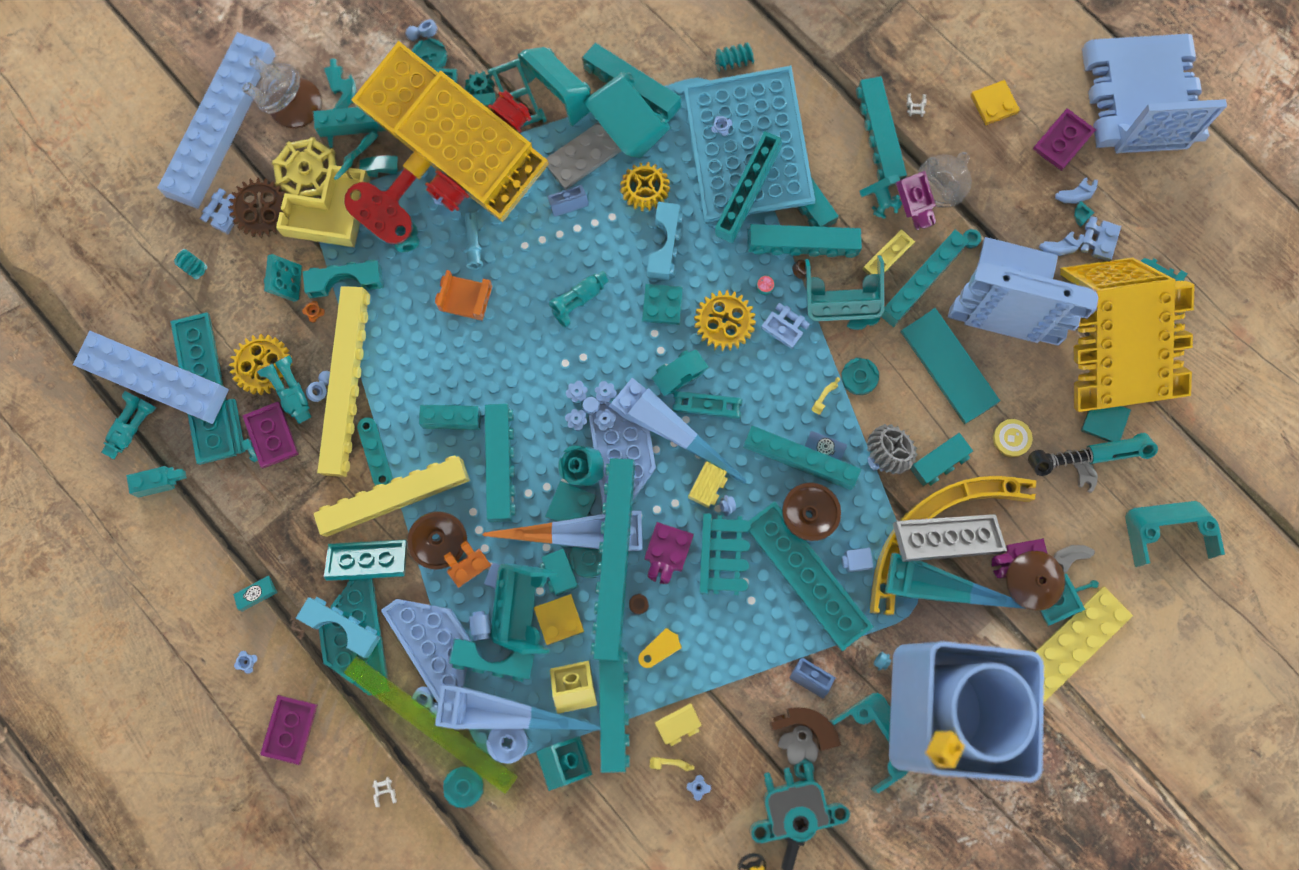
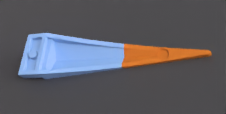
[482,511,642,551]

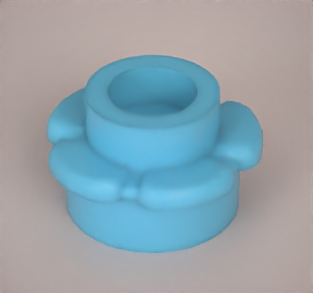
[873,652,892,671]

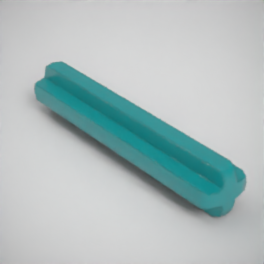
[225,399,245,454]

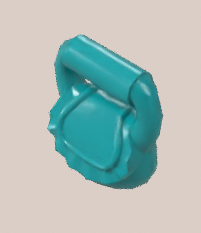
[394,222,419,252]

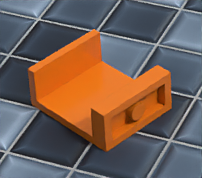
[435,270,493,321]

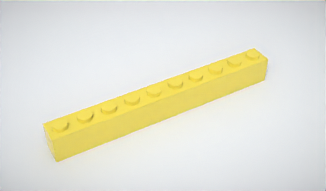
[317,286,370,477]

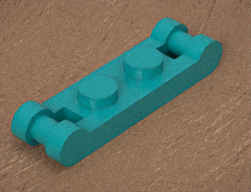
[672,391,742,419]

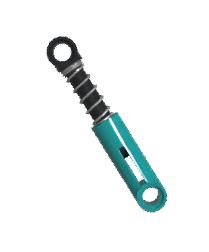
[1028,433,1158,476]

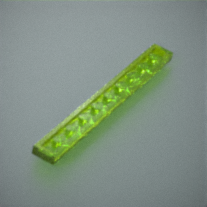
[344,656,518,794]

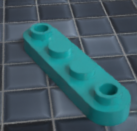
[357,417,393,486]

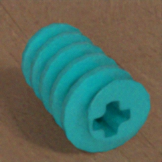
[715,42,754,72]

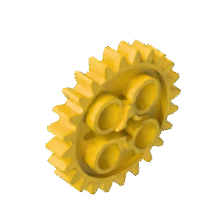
[694,290,756,351]
[229,334,293,395]

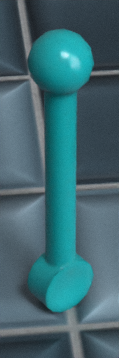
[1075,580,1099,592]

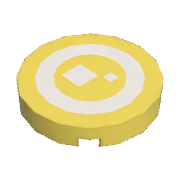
[993,419,1033,457]

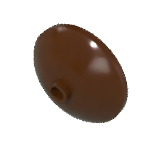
[268,78,322,128]
[782,483,841,541]
[407,511,467,570]
[1006,551,1065,611]

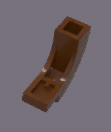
[769,707,841,751]

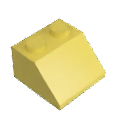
[550,661,597,714]
[655,703,702,746]

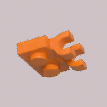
[444,540,491,588]

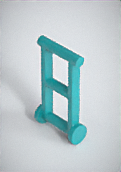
[487,58,547,128]

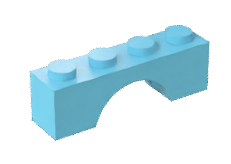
[647,202,683,281]
[296,596,381,658]

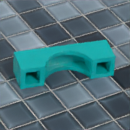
[303,260,384,298]
[448,638,535,682]

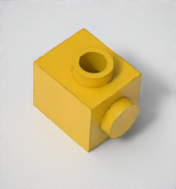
[925,731,965,768]

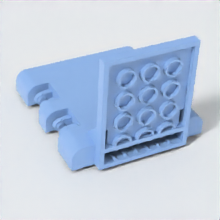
[1082,34,1227,153]
[947,237,1098,346]

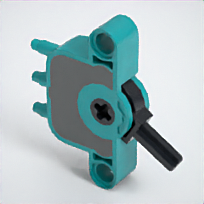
[750,763,850,870]

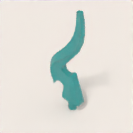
[324,58,357,148]
[334,130,378,180]

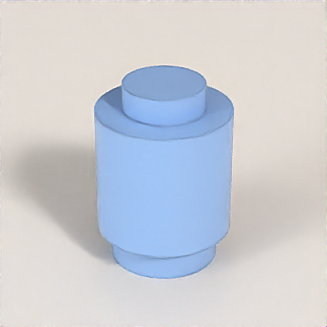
[469,611,491,641]

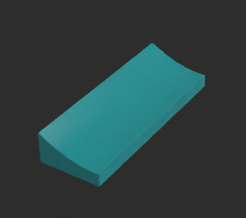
[901,308,1001,425]

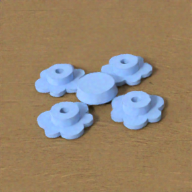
[565,381,617,431]

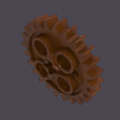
[228,178,286,238]

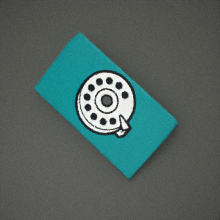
[233,576,278,612]

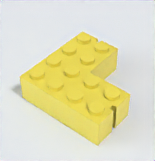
[276,165,370,248]

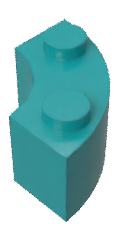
[652,349,709,397]

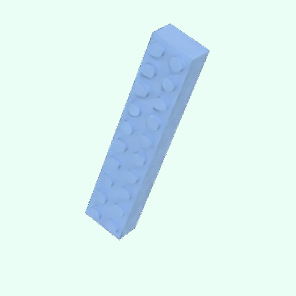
[157,32,276,209]

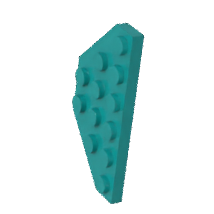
[319,578,390,696]

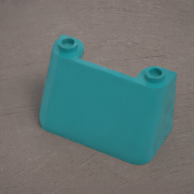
[584,72,671,158]

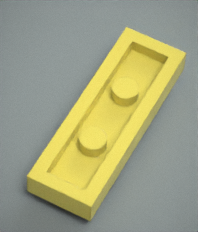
[863,229,915,275]

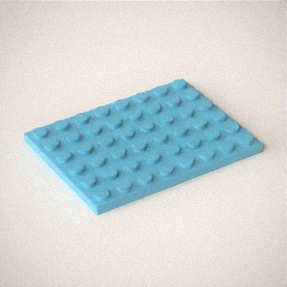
[684,66,815,223]

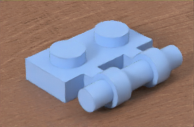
[200,188,235,234]
[1081,217,1121,261]
[761,303,810,349]

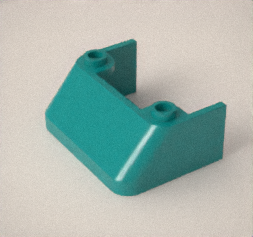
[518,47,591,126]
[805,255,884,321]
[1125,501,1225,568]
[491,564,558,654]
[830,693,910,794]

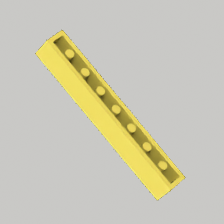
[313,456,470,537]

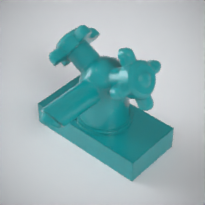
[859,175,902,219]

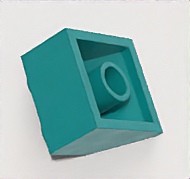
[536,736,593,791]

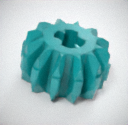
[464,71,495,95]
[173,249,208,279]

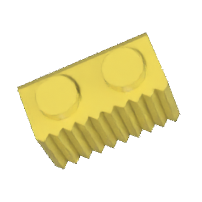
[688,461,728,509]

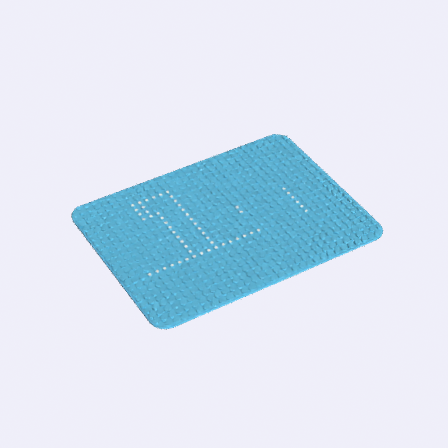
[319,78,918,756]

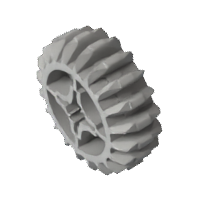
[866,424,918,475]

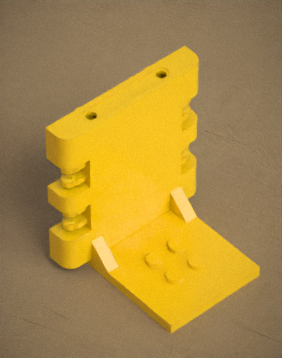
[1060,258,1195,412]

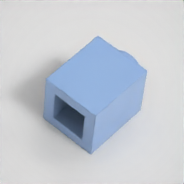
[842,548,873,573]

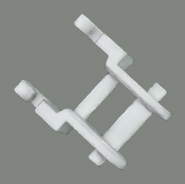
[907,94,926,117]
[372,777,397,808]

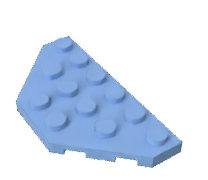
[588,400,656,504]
[381,599,471,703]

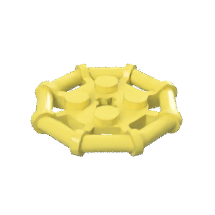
[272,137,336,197]

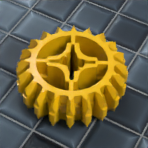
[620,162,670,212]

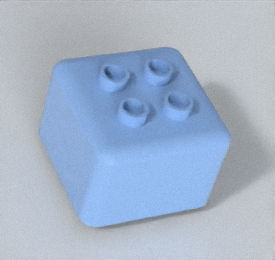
[889,642,1044,782]

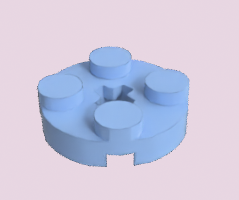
[487,729,528,764]

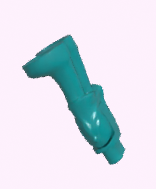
[549,271,609,328]
[257,355,312,424]
[101,391,157,459]

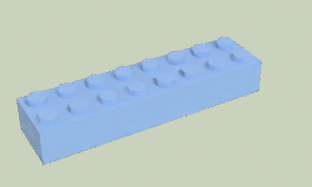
[73,330,229,424]

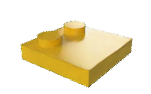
[971,80,1020,126]
[534,594,584,645]

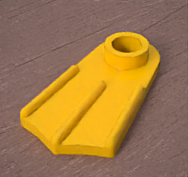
[638,628,682,668]

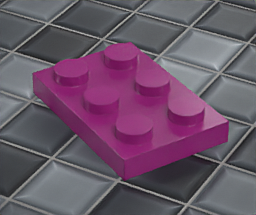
[1032,108,1096,171]
[242,401,299,469]
[260,695,318,765]

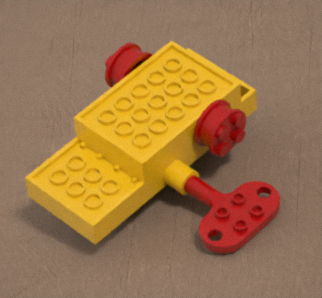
[344,41,549,244]

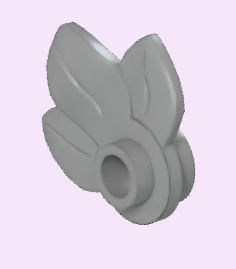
[778,726,818,765]

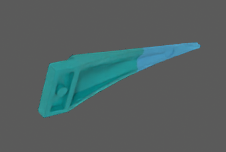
[885,553,1025,609]

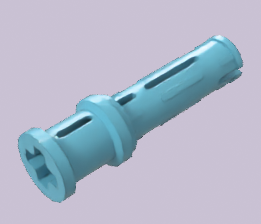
[465,212,483,269]

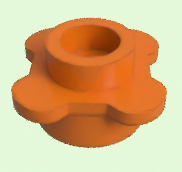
[302,301,325,323]

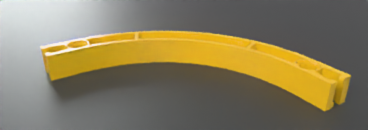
[870,476,1036,615]

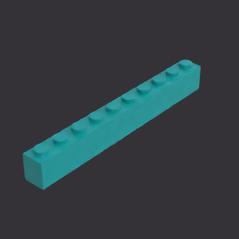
[313,93,497,138]
[591,458,636,661]

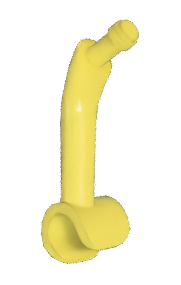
[811,377,840,415]
[650,757,694,771]

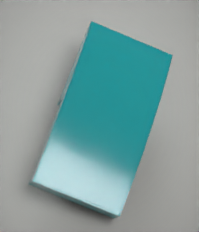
[359,156,398,178]

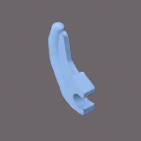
[1055,178,1098,204]
[1039,231,1084,256]

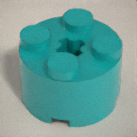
[558,445,604,486]

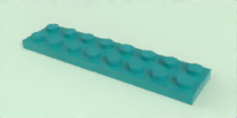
[170,312,237,465]
[749,501,874,652]

